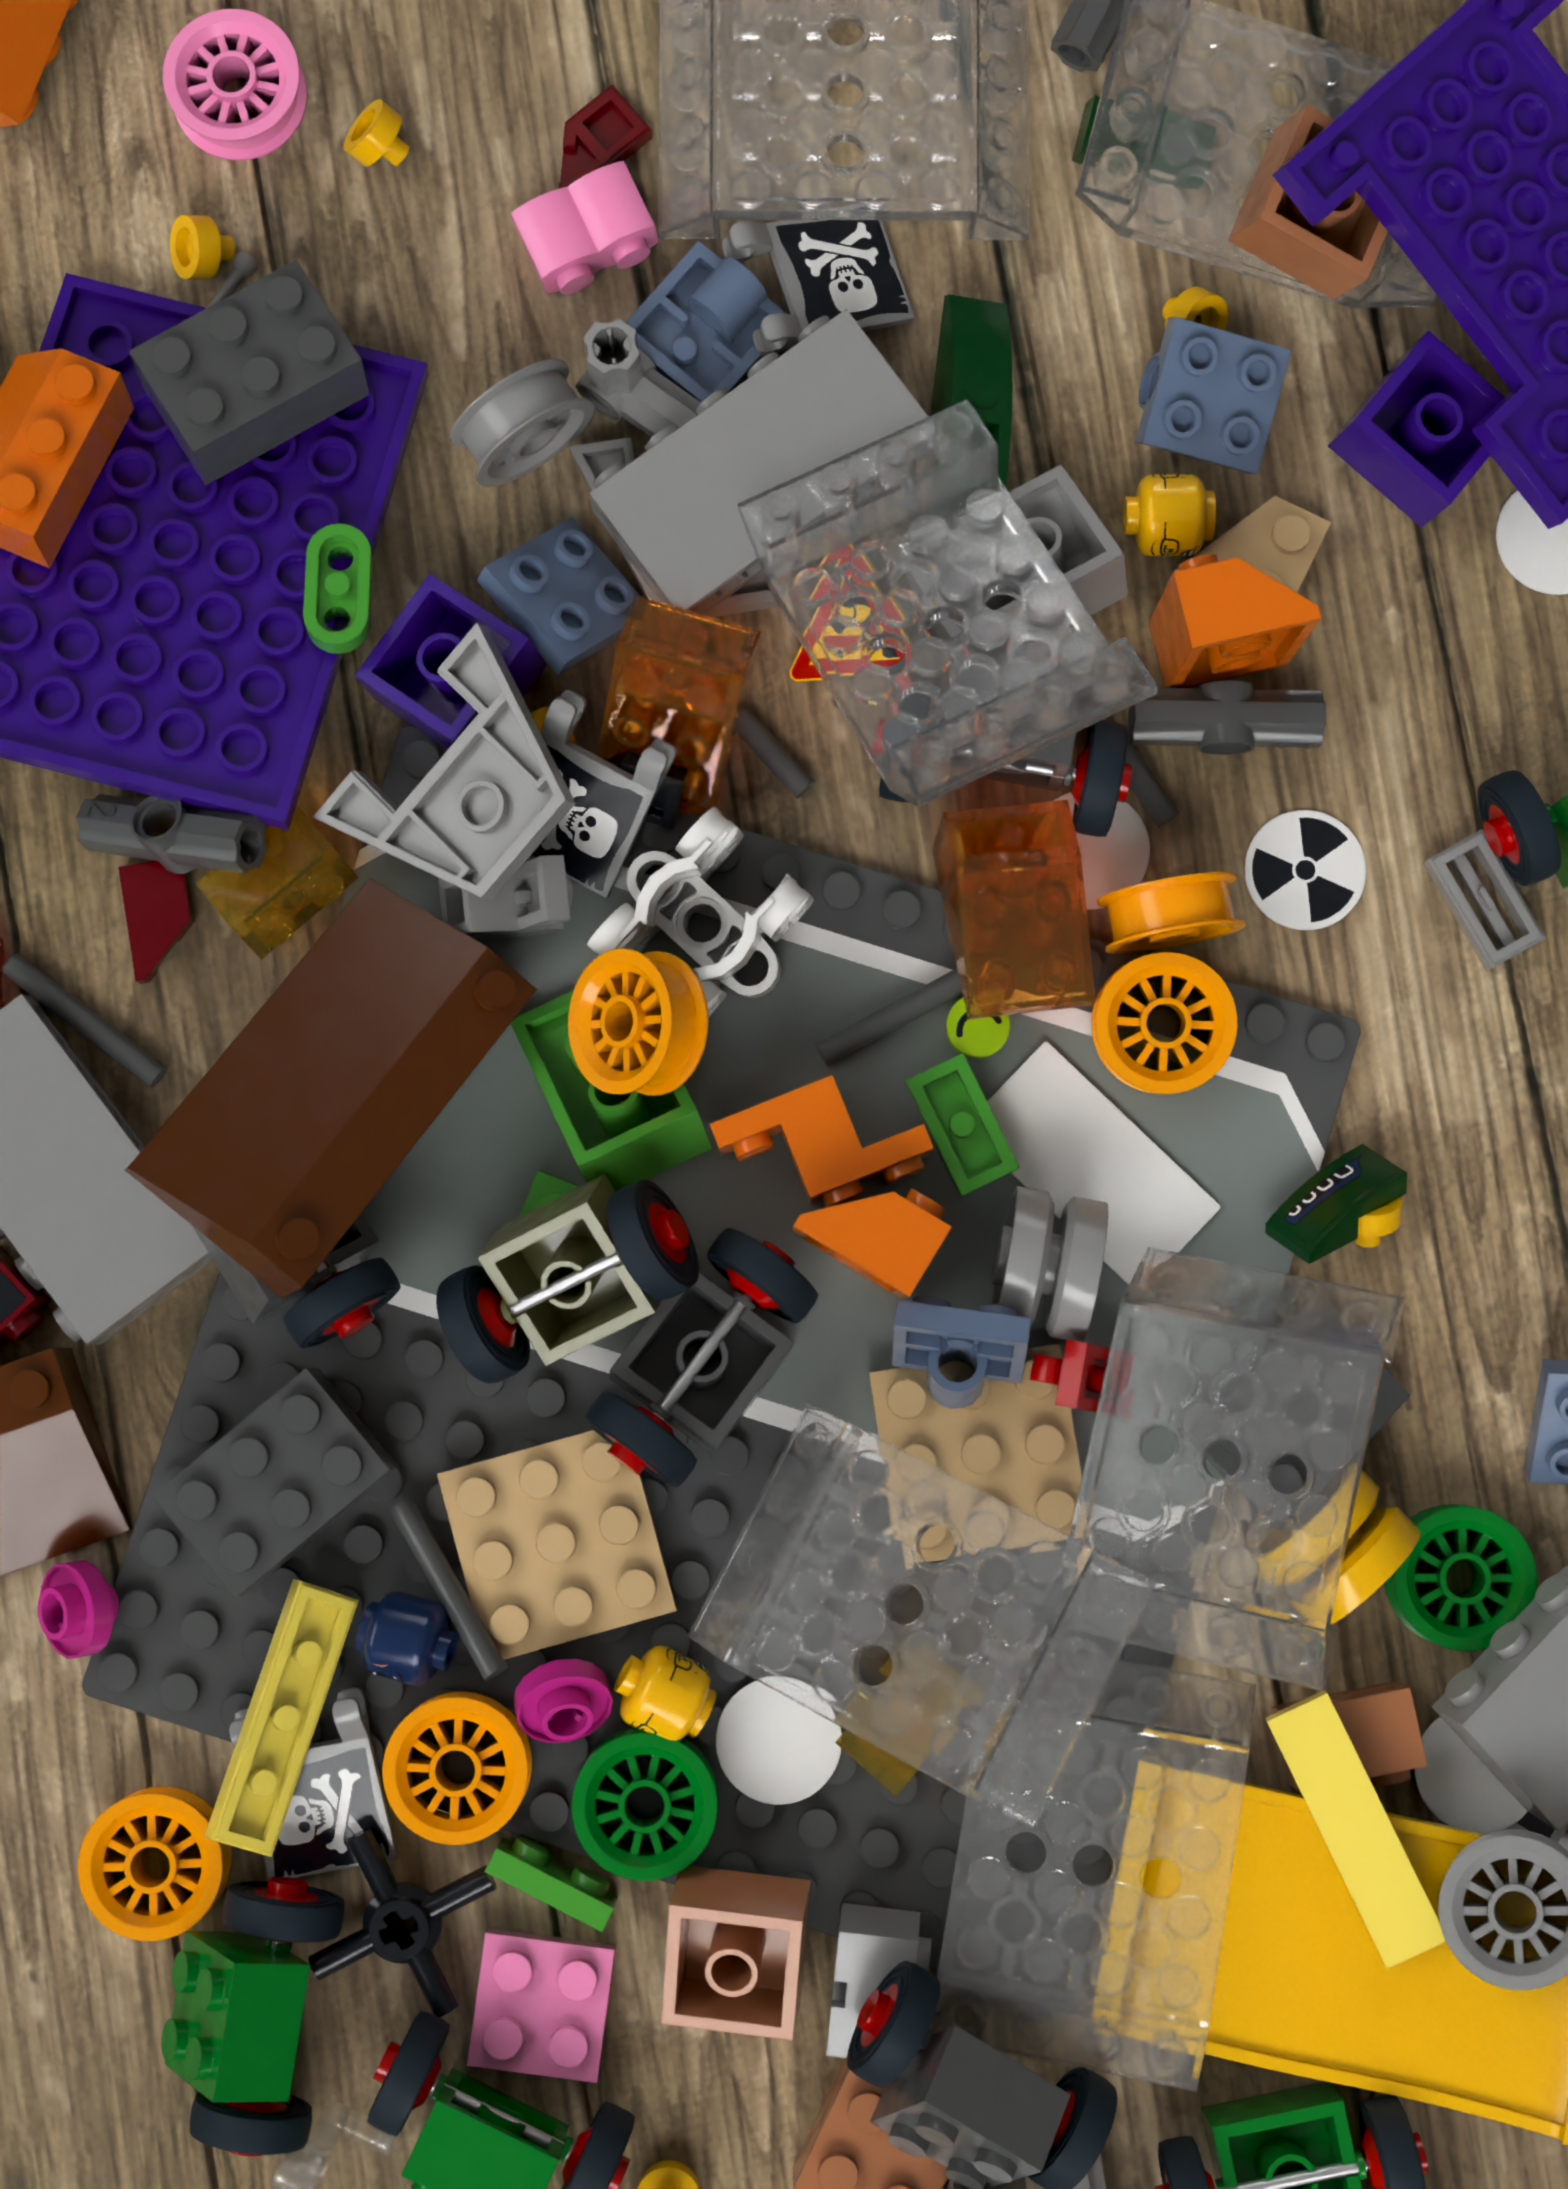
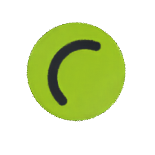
[945,994,1010,1059]

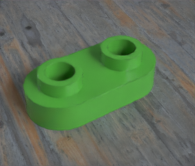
[303,523,374,654]

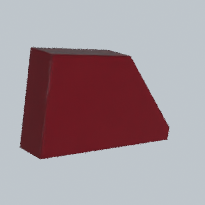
[558,84,653,189]
[118,861,195,984]

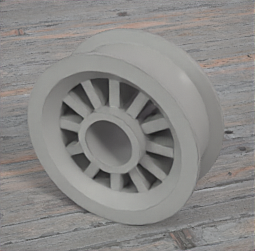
[450,359,595,487]
[1438,1829,1568,1990]

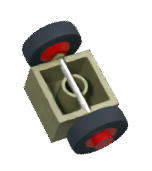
[436,1173,699,1384]

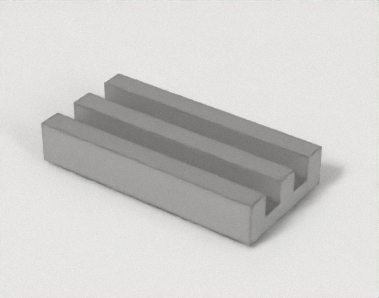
[1423,829,1546,972]

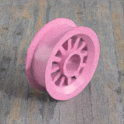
[163,9,307,161]

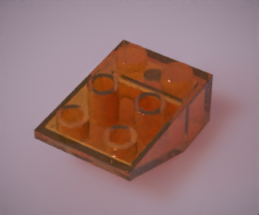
[597,596,761,816]
[932,800,1096,1020]

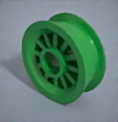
[1384,1504,1537,1651]
[572,1727,719,1881]

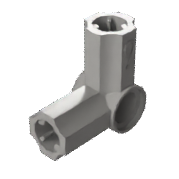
[575,318,701,438]

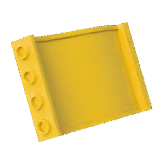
[1089,1756,1568,2145]

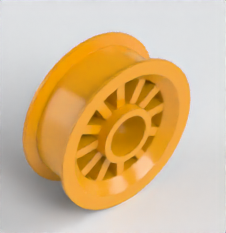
[1097,872,1246,954]
[568,948,708,1096]
[1091,952,1238,1094]
[382,1691,532,1845]
[78,1786,232,1941]

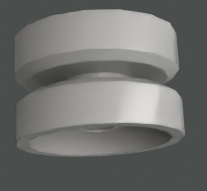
[992,1186,1108,1342]

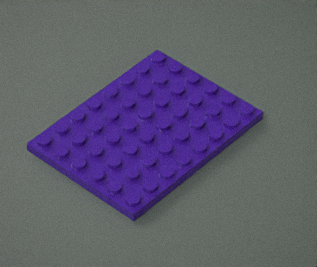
[0,273,429,831]

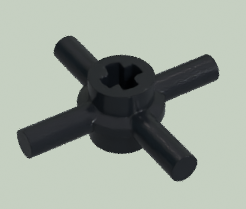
[308,1828,497,2017]

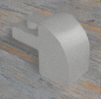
[438,855,573,941]

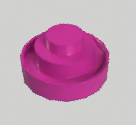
[38,1560,119,1659]
[513,1659,613,1744]

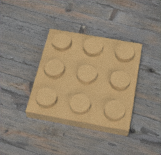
[868,1344,1092,1567]
[437,1430,677,1660]

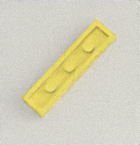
[204,1579,359,1857]
[1265,1690,1446,1969]

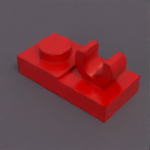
[1030,1339,1135,1417]

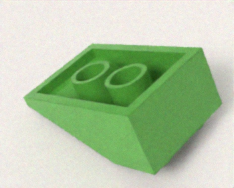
[510,990,712,1191]

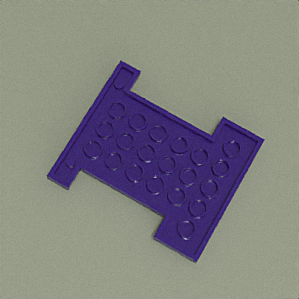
[1272,0,1568,529]

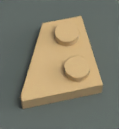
[1166,496,1331,592]

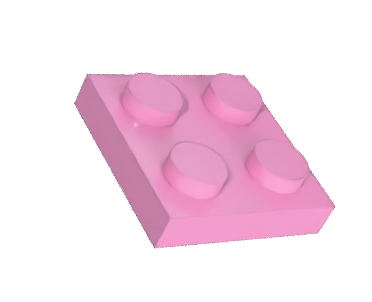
[467,1928,616,2083]

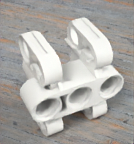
[587,807,814,1018]

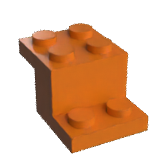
[709,1075,934,1208]

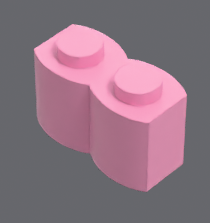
[511,161,658,295]

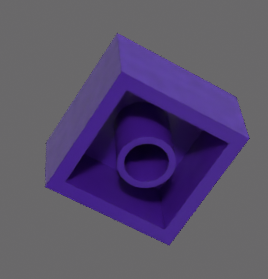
[1328,330,1505,527]
[354,573,547,749]

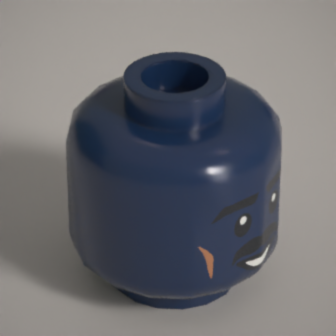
[356,1591,459,1686]

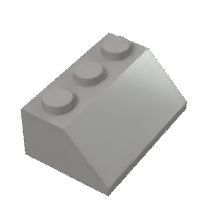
[895,464,1128,670]

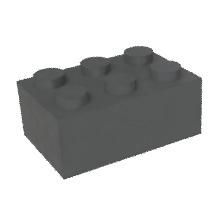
[129,260,369,486]
[152,1368,399,1599]

